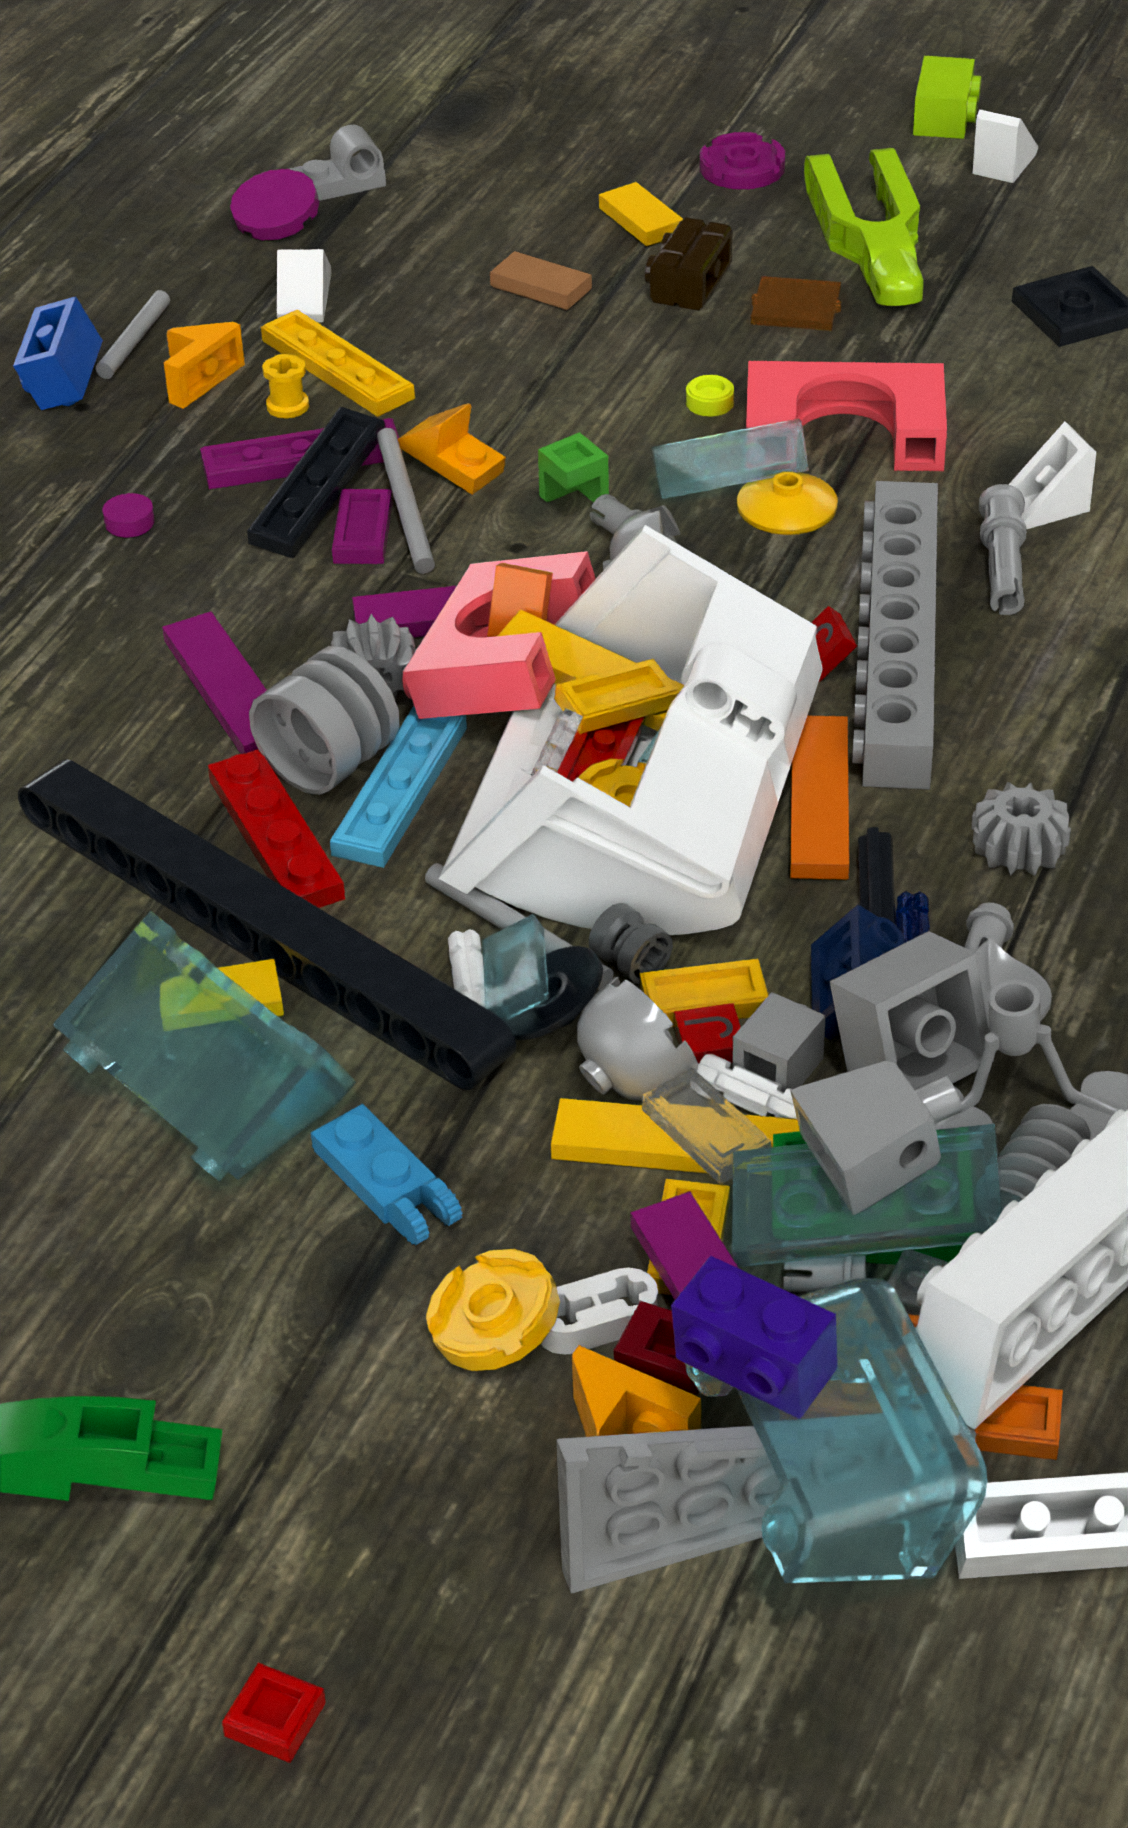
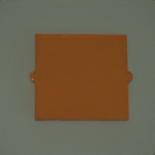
[751,276,841,331]

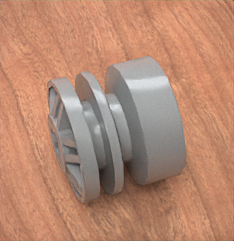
[249,646,400,795]

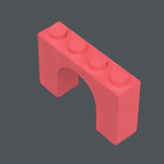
[745,361,947,471]
[402,551,596,719]

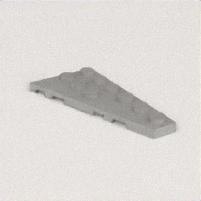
[556,1413,976,1594]

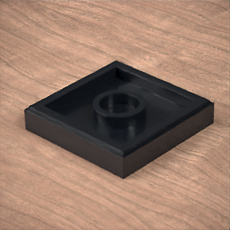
[1012,266,1128,347]

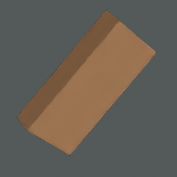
[490,251,592,310]

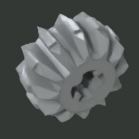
[331,614,417,701]
[971,782,1071,876]

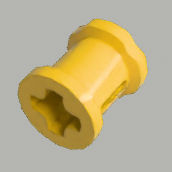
[262,354,309,419]

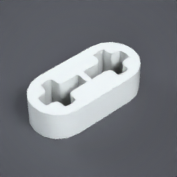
[541,1267,658,1355]

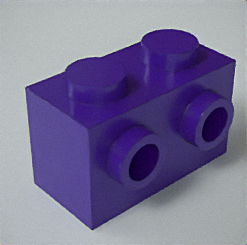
[671,1255,838,1419]

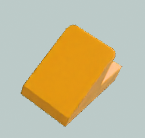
[164,322,245,409]
[398,403,506,495]
[572,1345,701,1437]

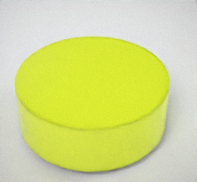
[686,375,734,417]

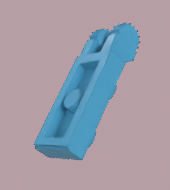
[311,1104,463,1246]

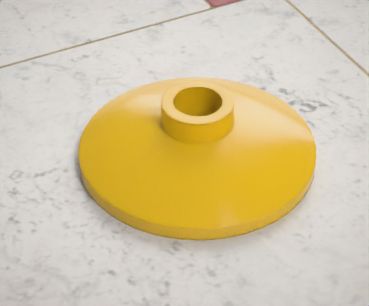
[737,471,838,535]

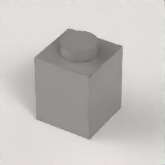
[732,992,825,1093]

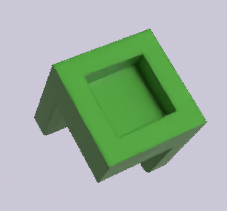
[538,432,609,503]

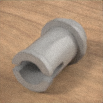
[590,494,643,535]
[964,903,1014,952]
[784,1247,866,1301]

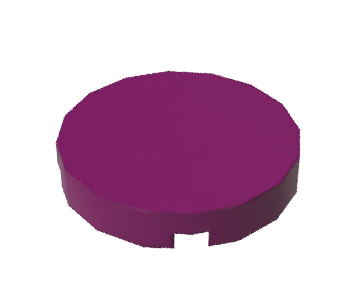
[700,132,785,190]
[230,169,320,241]

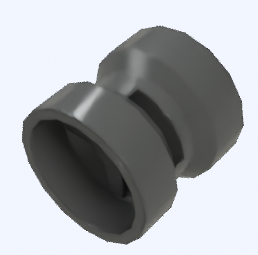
[588,903,673,984]

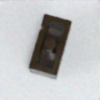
[645,217,733,311]

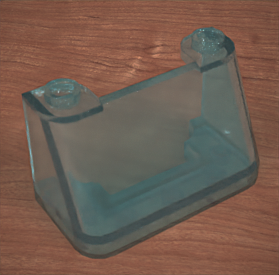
[52,911,356,1182]
[685,1278,987,1583]

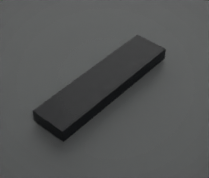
[247,406,385,559]

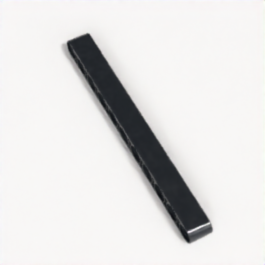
[18,759,517,1090]

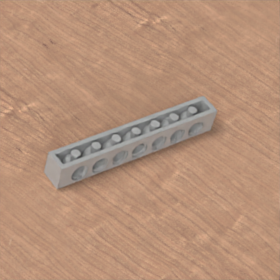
[852,481,938,790]

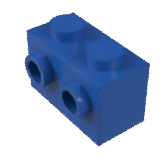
[13,296,103,410]

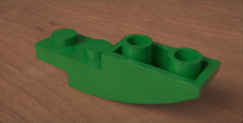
[0,1396,223,1501]

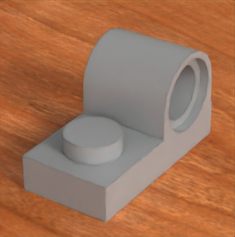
[289,125,386,201]

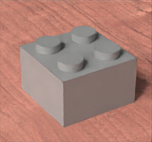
[830,931,994,1089]

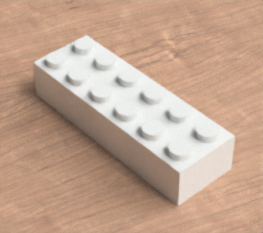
[904,1109,1128,1429]

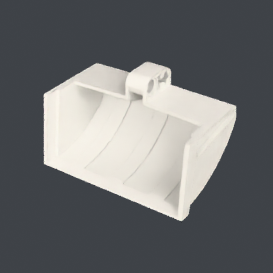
[439,525,823,935]

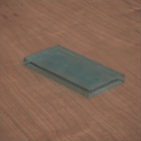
[732,1124,1002,1267]

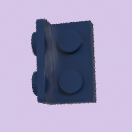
[811,905,904,1040]

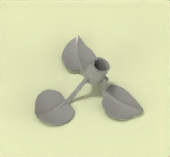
[935,938,1128,1155]

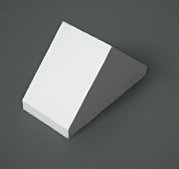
[972,109,1038,183]
[277,249,331,322]
[1009,421,1096,529]

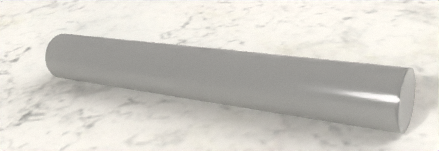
[96,290,170,379]

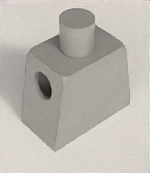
[790,1061,962,1215]

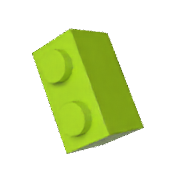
[913,56,981,139]

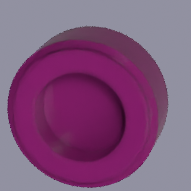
[102,493,155,538]

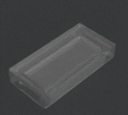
[642,1068,771,1185]

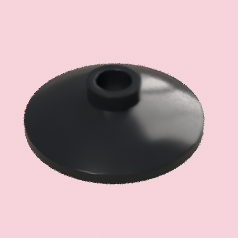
[495,946,603,1040]

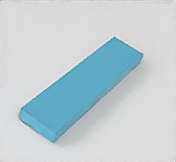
[330,706,467,868]

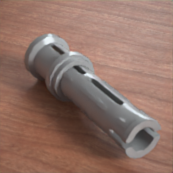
[979,484,1027,615]

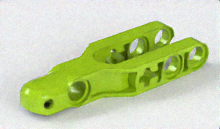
[804,148,923,306]

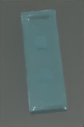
[652,418,809,499]

